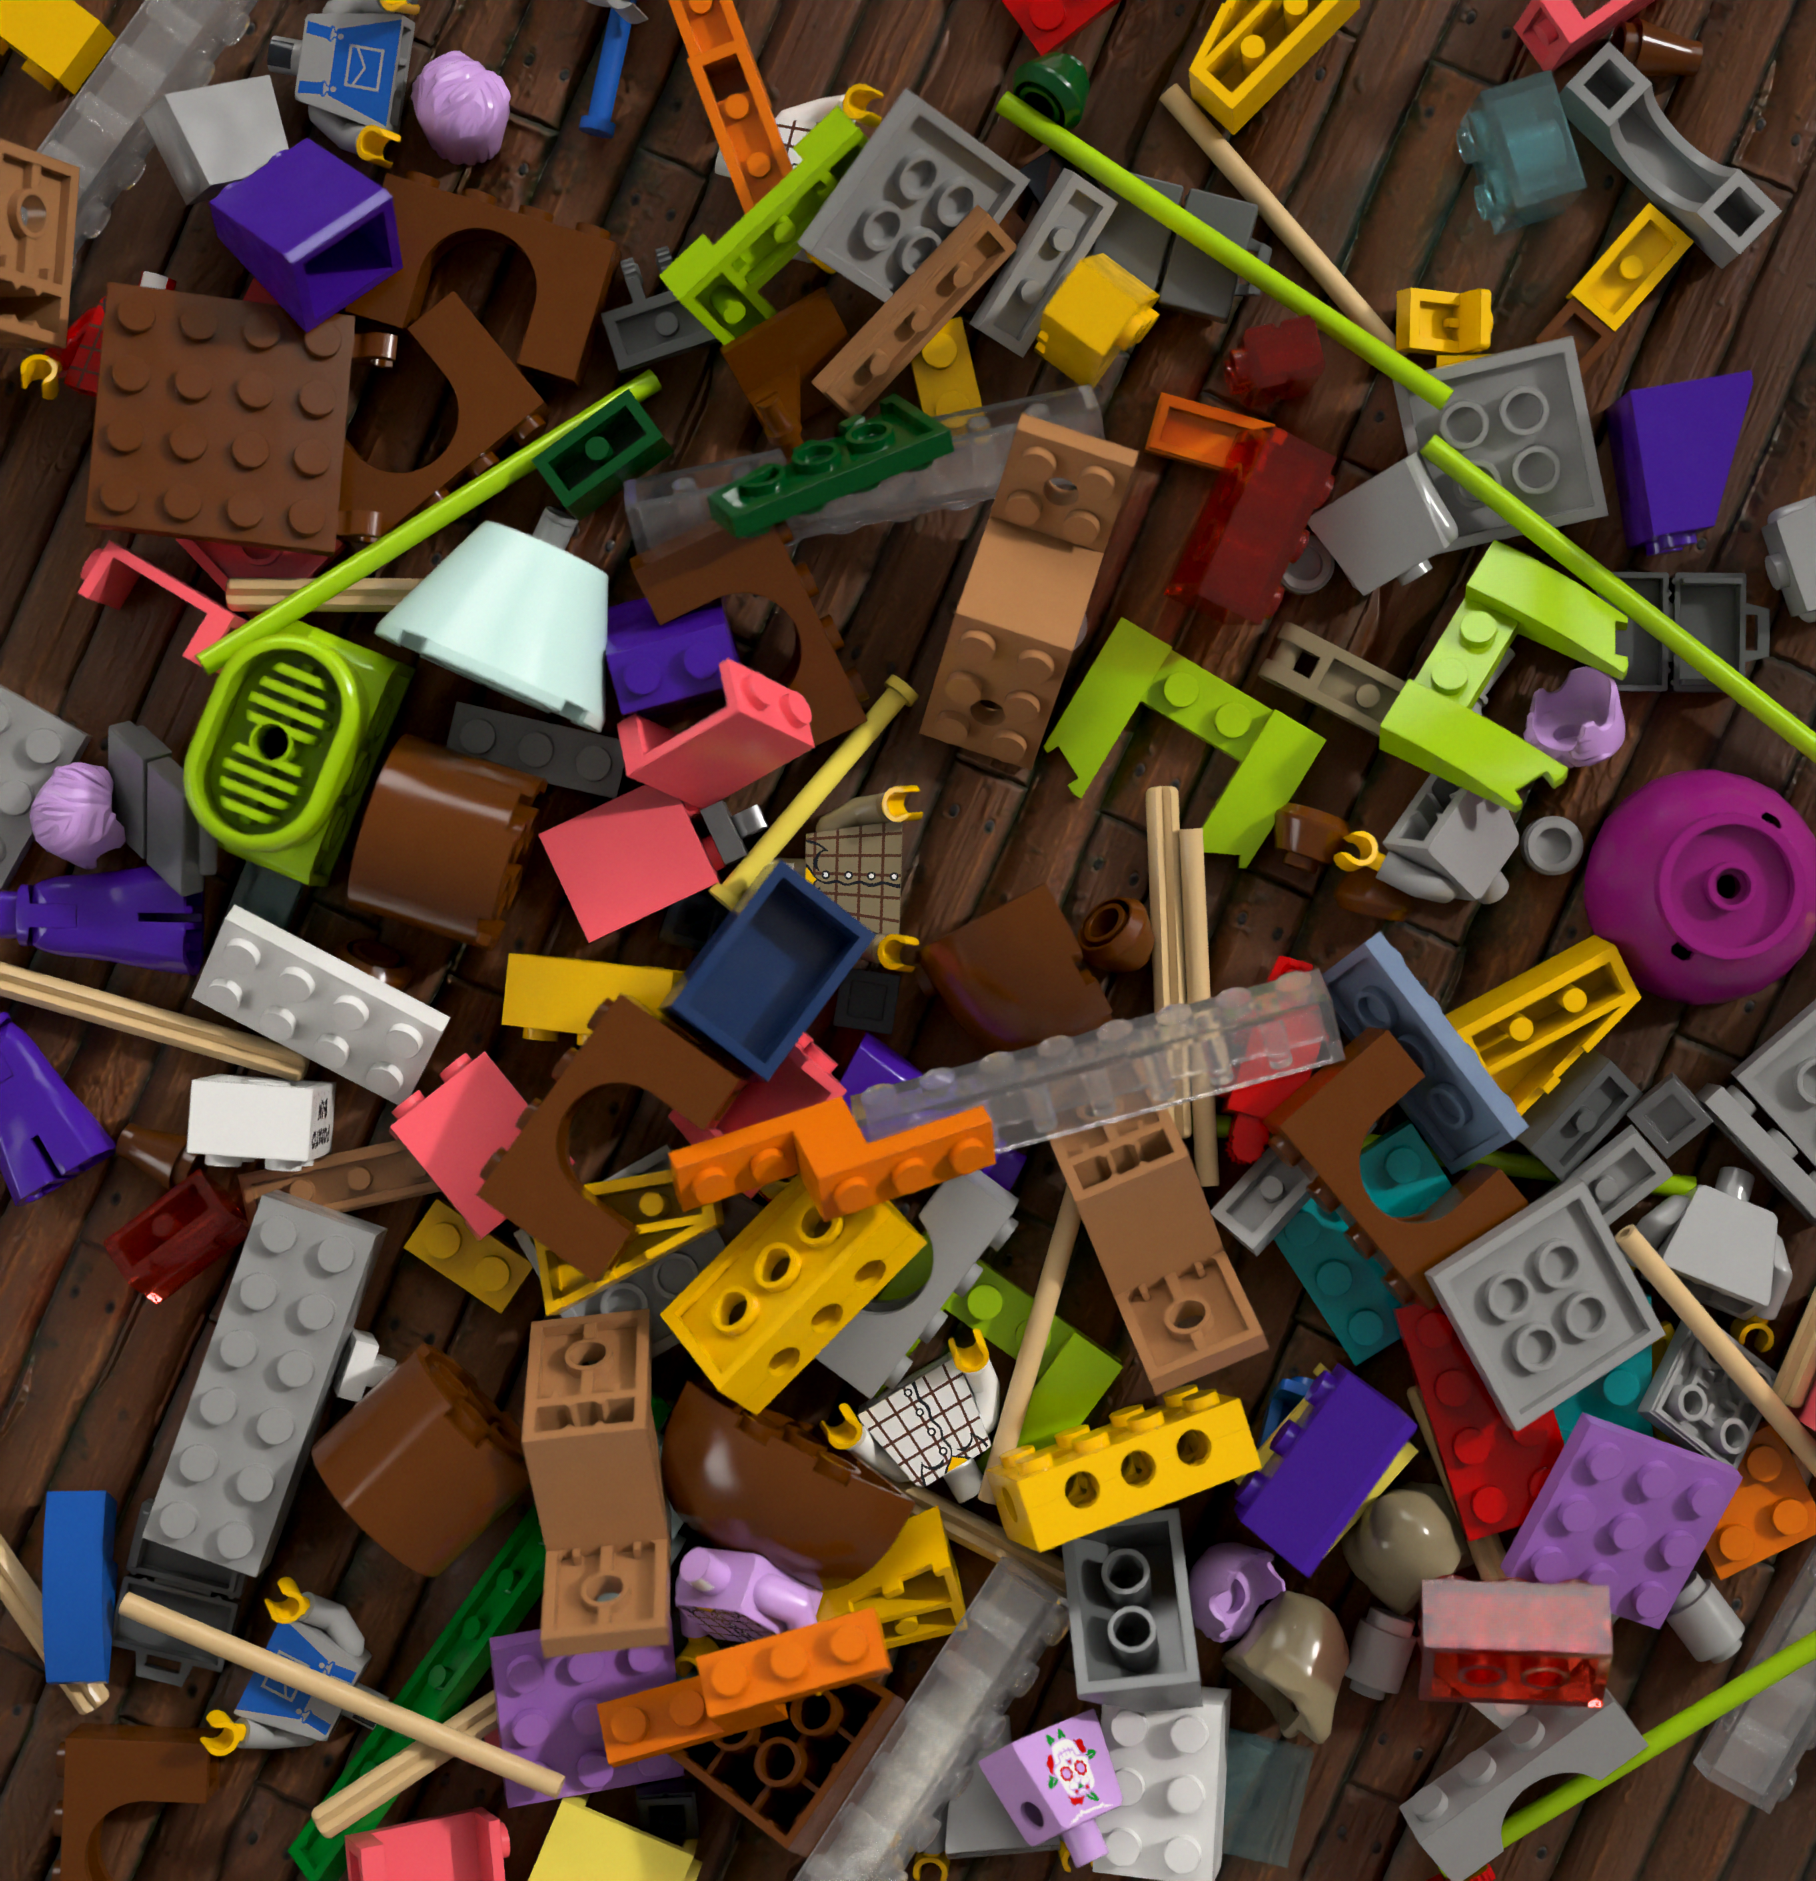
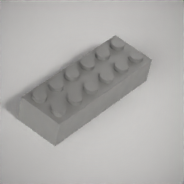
[142,1190,388,1578]

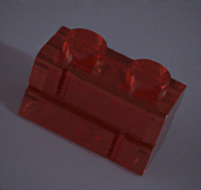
[1224,315,1326,408]
[103,1168,251,1305]

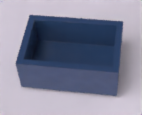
[657,860,876,1083]

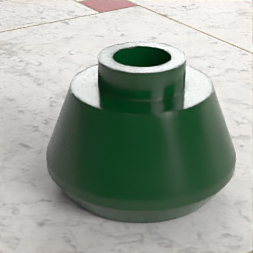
[1012,52,1090,131]

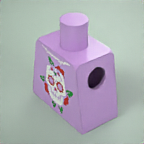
[978,1708,1123,1868]

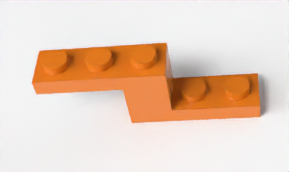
[668,0,793,215]
[668,1096,996,1222]
[596,1607,892,1768]

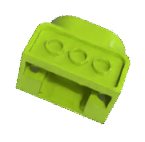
[183,620,416,887]

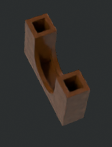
[345,170,622,390]
[338,290,552,552]
[630,519,870,746]
[476,993,748,1283]
[1262,1027,1530,1310]
[51,1723,222,1881]

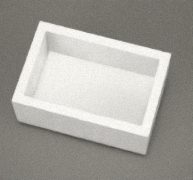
[1092,1686,1231,1881]

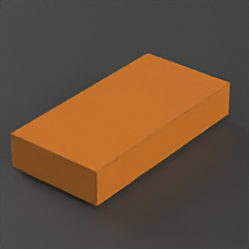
[1144,392,1275,483]

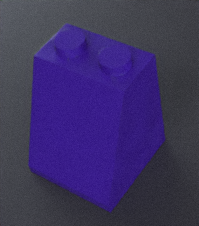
[209,138,403,333]
[1604,371,1753,557]
[606,596,742,720]

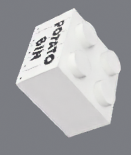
[187,1074,336,1171]

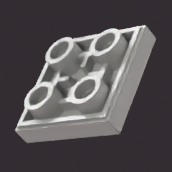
[1637,1320,1778,1470]

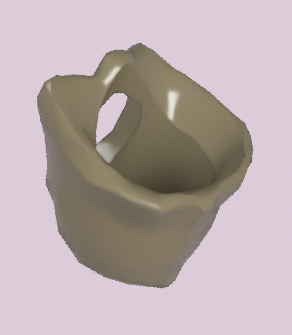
[1341,1481,1474,1615]
[1221,1590,1350,1744]

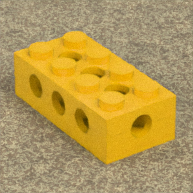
[660,1174,928,1416]
[985,1384,1262,1553]

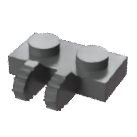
[601,245,720,374]

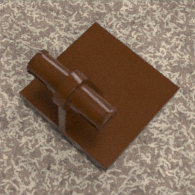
[719,286,851,464]

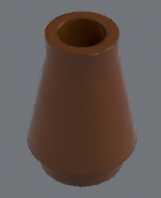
[1610,18,1703,78]
[116,1123,208,1192]

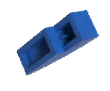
[42,1490,118,1685]

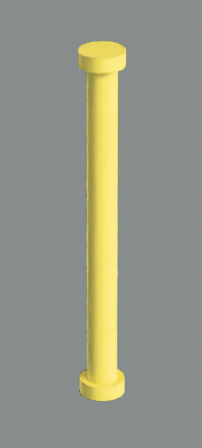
[708,674,919,911]

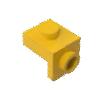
[1396,287,1493,356]

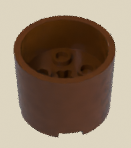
[348,734,548,951]
[312,1343,531,1577]

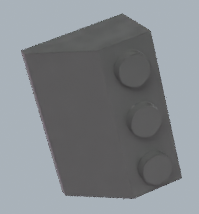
[1062,1508,1203,1713]

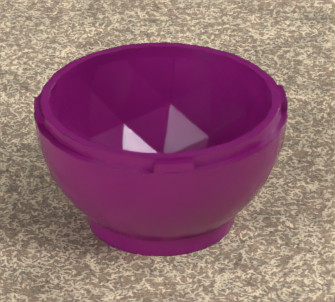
[1583,769,1816,1005]

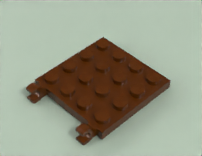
[85,282,398,557]

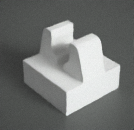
[333,1328,396,1402]

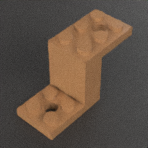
[0,139,80,348]
[919,413,1139,770]
[1026,1040,1269,1395]
[522,1309,672,1658]

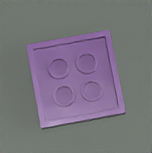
[1500,1413,1743,1630]
[489,1616,684,1808]

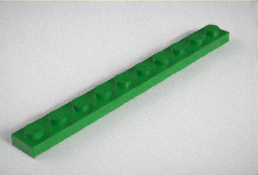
[288,1388,672,1881]

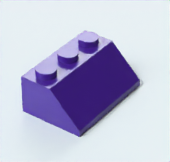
[1233,1363,1418,1577]

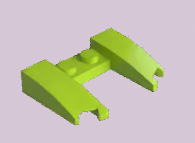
[659,105,869,345]
[1379,539,1628,813]
[1043,617,1326,869]
[874,1229,1123,1473]

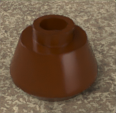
[1274,803,1352,874]
[1333,866,1414,923]
[1077,897,1155,974]
[332,939,412,991]

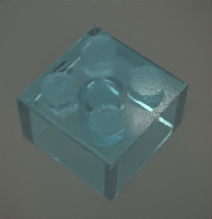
[1456,69,1587,235]

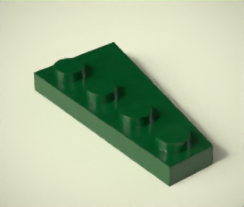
[706,393,955,539]

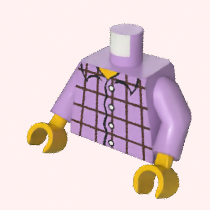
[675,1547,823,1696]

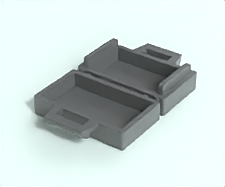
[1086,172,1272,324]
[1593,572,1770,693]
[108,720,217,897]
[112,1498,249,1687]

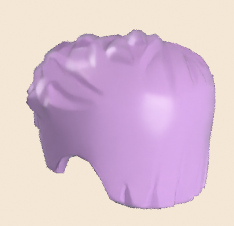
[411,51,511,165]
[1523,666,1626,768]
[29,762,126,870]
[1188,1542,1286,1643]

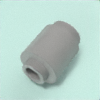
[1666,1571,1745,1664]
[1344,1606,1416,1700]

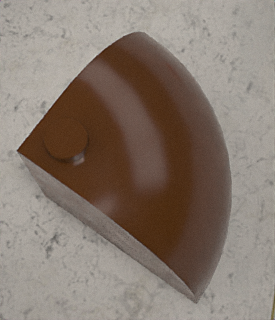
[912,883,1124,1065]
[661,1381,916,1591]
[666,1679,909,1867]

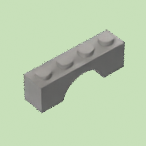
[1552,41,1782,269]
[815,1170,1019,1399]
[1399,1667,1649,1881]

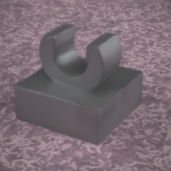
[700,800,769,866]
[1627,1072,1713,1159]

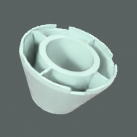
[374,521,608,733]

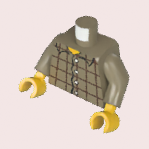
[770,785,923,972]

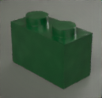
[531,389,674,522]

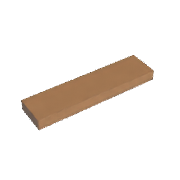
[811,204,1018,418]
[238,1140,441,1229]

